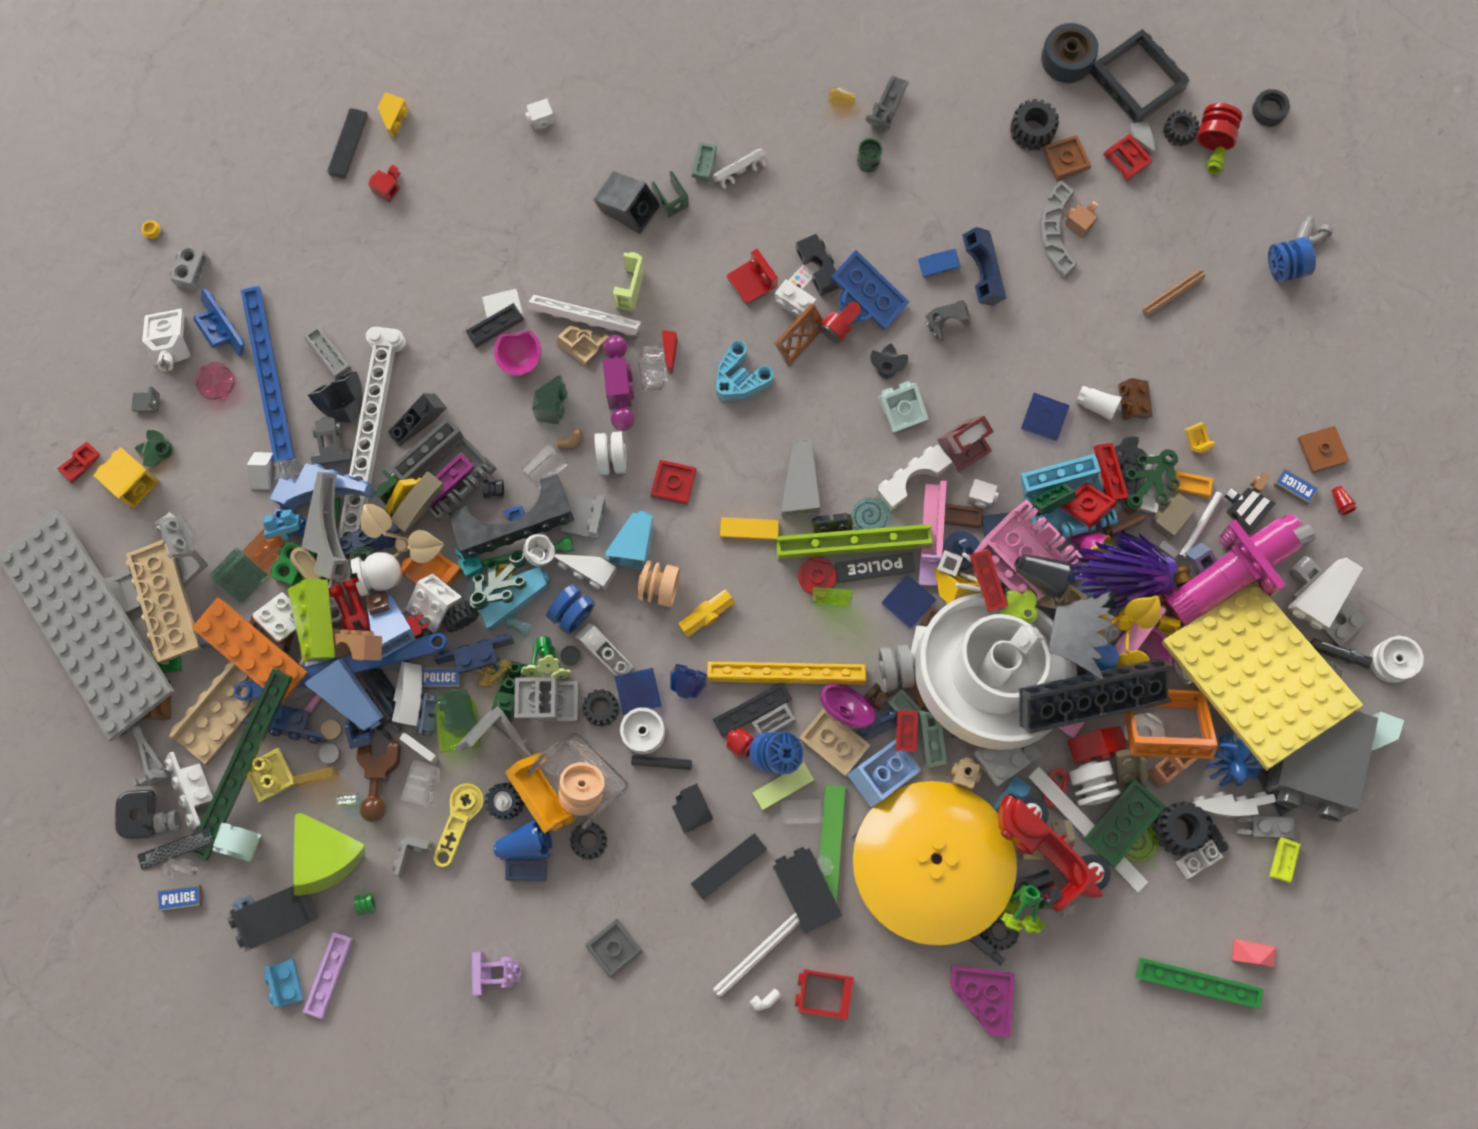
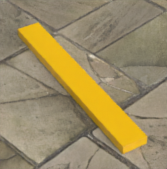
[707,662,866,685]

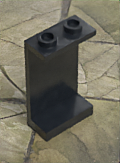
[773,846,842,934]
[227,883,318,952]

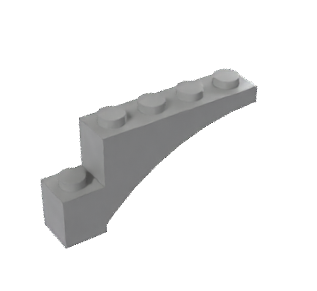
[302,471,349,579]

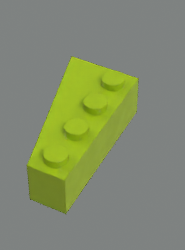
[288,579,335,662]

